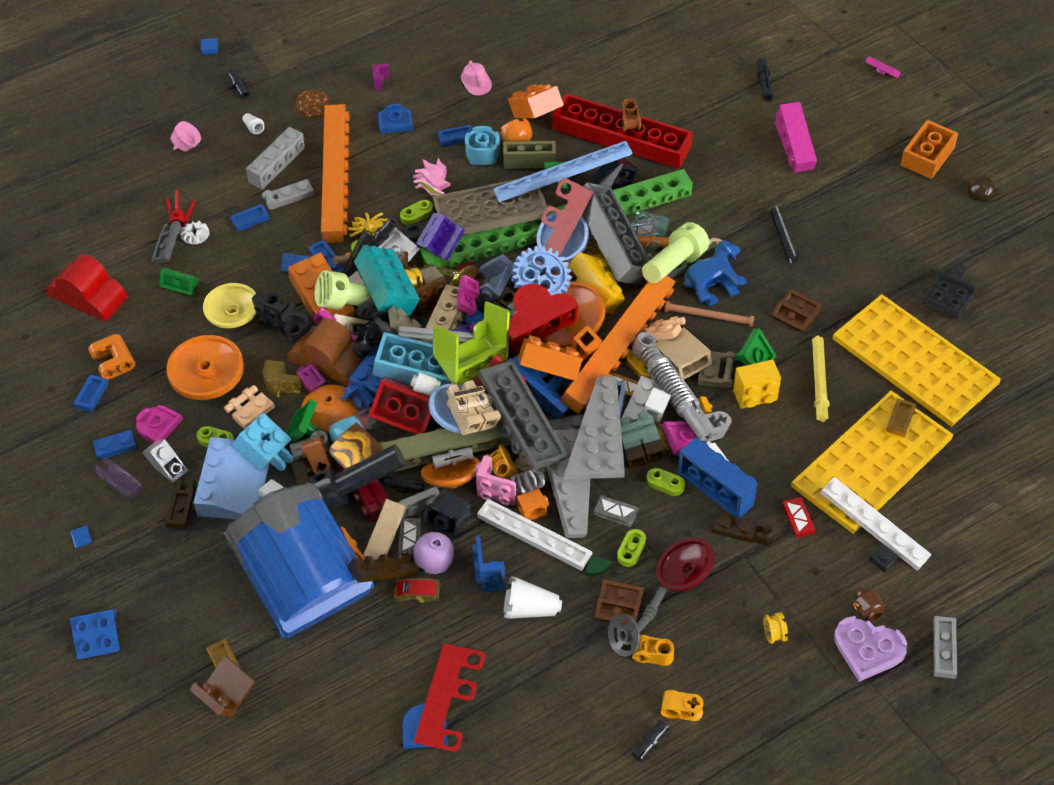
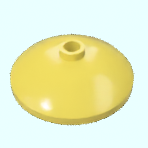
[203,283,257,328]

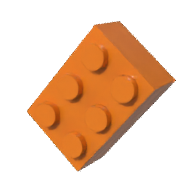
[508,84,564,118]
[900,120,959,179]
[518,336,583,381]

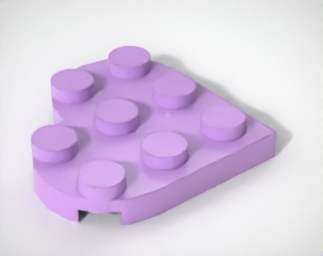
[834,616,907,682]

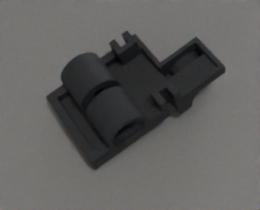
[923,262,976,319]
[251,292,311,342]

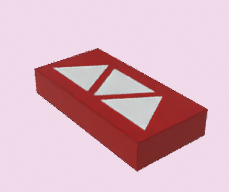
[782,497,816,538]

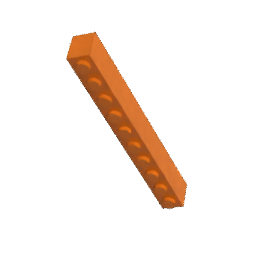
[321,104,350,243]
[560,275,676,414]

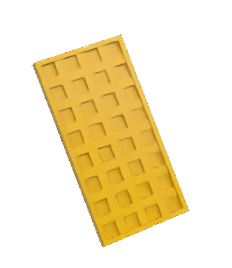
[832,294,1001,427]
[791,391,953,534]

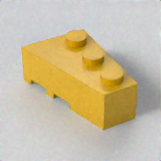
[566,253,625,314]

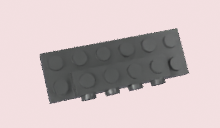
[477,361,568,470]

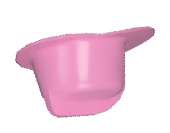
[461,60,492,96]
[170,121,201,152]

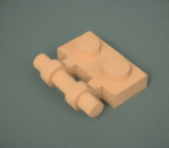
[645,316,685,341]
[224,385,275,429]

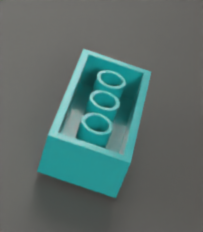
[354,245,420,316]

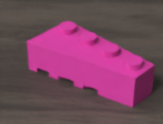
[775,102,817,173]

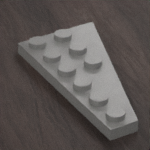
[564,376,625,480]
[546,429,590,538]

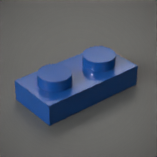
[93,430,136,460]

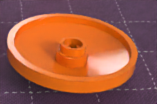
[541,282,605,349]
[167,335,244,400]

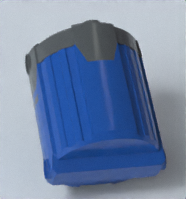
[223,483,374,638]

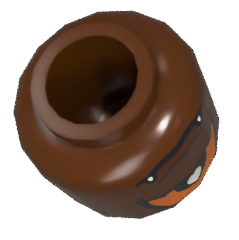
[853,589,885,622]

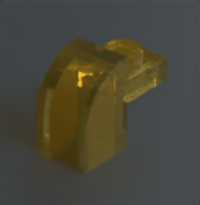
[263,360,302,397]

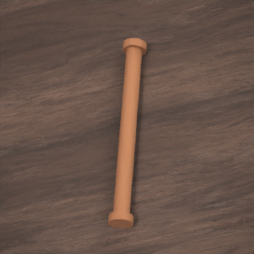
[665,301,754,327]

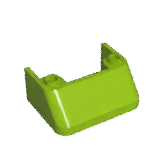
[433,301,510,386]

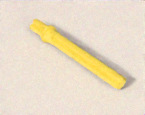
[812,335,830,422]

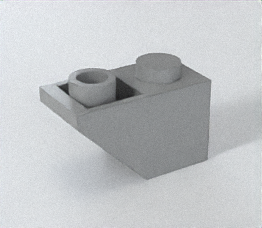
[142,440,188,483]

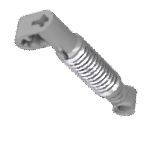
[632,332,731,442]

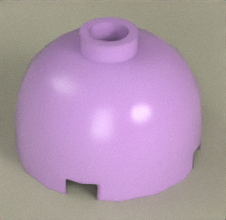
[413,532,454,574]

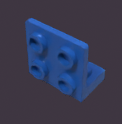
[472,536,506,593]
[70,609,120,659]

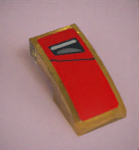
[394,578,441,603]

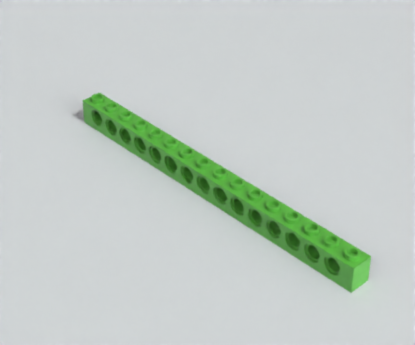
[420,169,693,272]

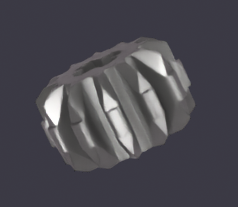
[510,468,545,495]

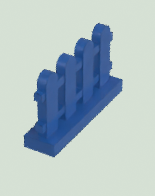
[507,356,571,419]

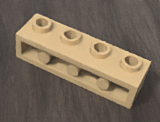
[423,284,464,344]

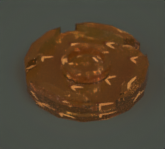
[295,89,329,117]

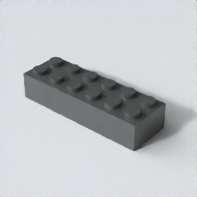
[583,183,650,285]

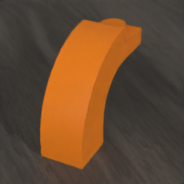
[571,325,602,367]

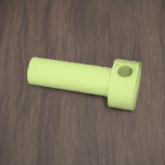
[642,222,709,283]
[314,270,376,310]

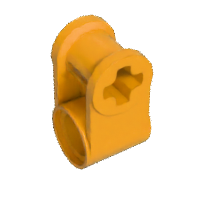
[485,444,518,481]
[632,635,674,666]
[660,690,703,721]

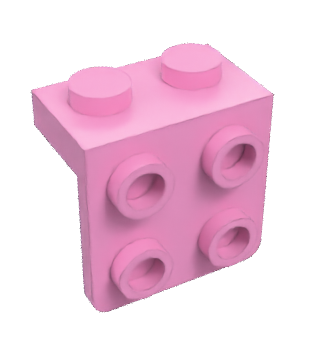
[475,455,516,506]

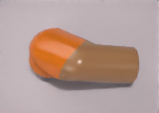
[334,252,354,265]

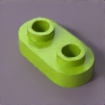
[400,200,433,225]
[196,426,234,447]
[646,468,685,496]
[617,529,646,567]

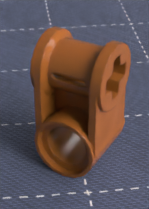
[622,98,641,131]
[301,435,333,474]

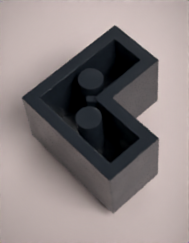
[591,158,640,190]

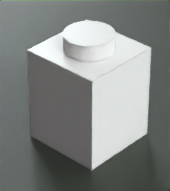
[643,388,671,423]

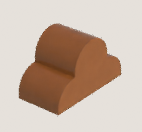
[287,318,368,387]

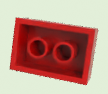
[369,377,433,434]

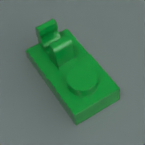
[159,268,198,296]

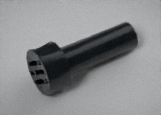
[311,444,406,511]

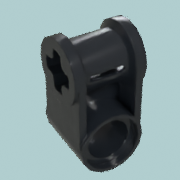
[353,321,383,357]

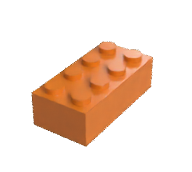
[288,253,355,326]

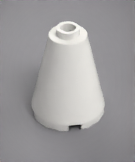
[504,577,562,619]

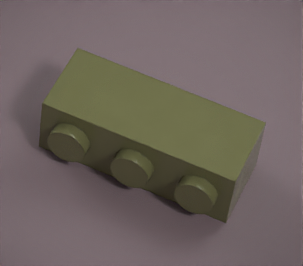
[503,141,556,169]

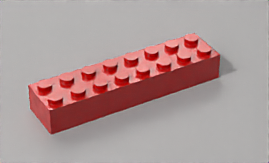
[553,93,693,169]

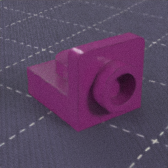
[372,64,390,91]
[294,363,326,393]

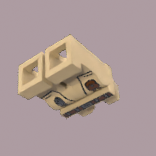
[446,380,501,435]

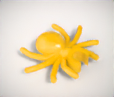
[348,212,388,239]

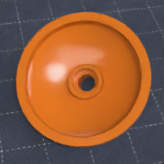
[302,385,359,433]
[421,456,480,488]

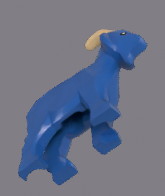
[683,238,747,307]

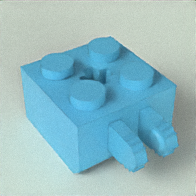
[231,413,293,471]

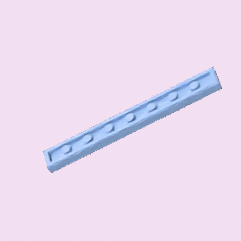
[493,141,632,202]

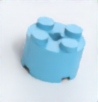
[465,126,500,165]

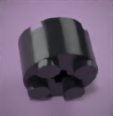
[423,490,471,539]

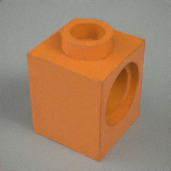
[517,489,549,520]

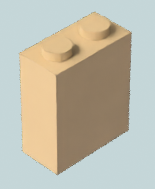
[655,328,712,380]

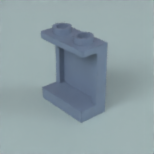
[475,254,514,308]

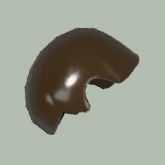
[968,176,995,201]

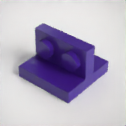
[416,213,465,261]

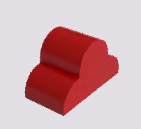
[46,254,128,322]
[508,284,579,354]

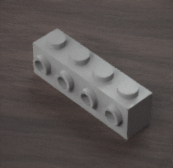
[246,127,305,190]

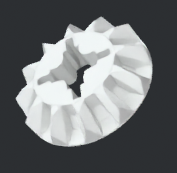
[180,221,209,244]

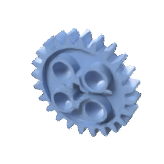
[511,246,572,295]

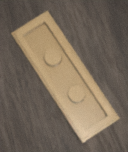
[363,499,406,559]

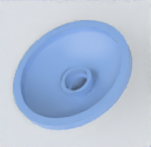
[537,210,589,262]
[429,384,472,433]

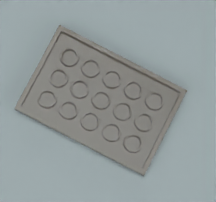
[432,178,550,235]

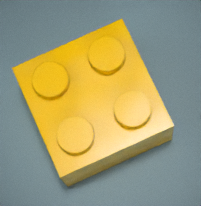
[733,360,781,409]

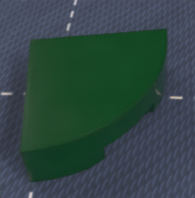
[585,555,611,577]

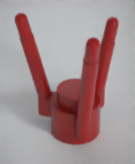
[166,190,196,227]

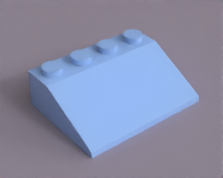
[194,437,270,519]

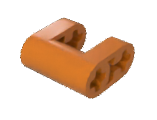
[88,334,135,379]

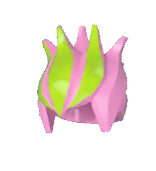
[413,158,451,196]

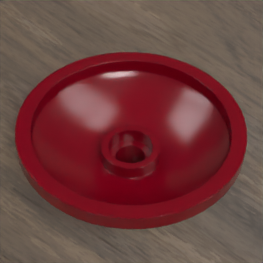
[656,538,714,591]

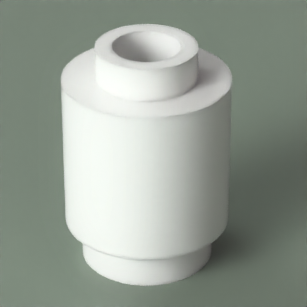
[410,372,441,397]

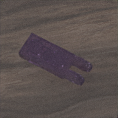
[93,457,144,501]

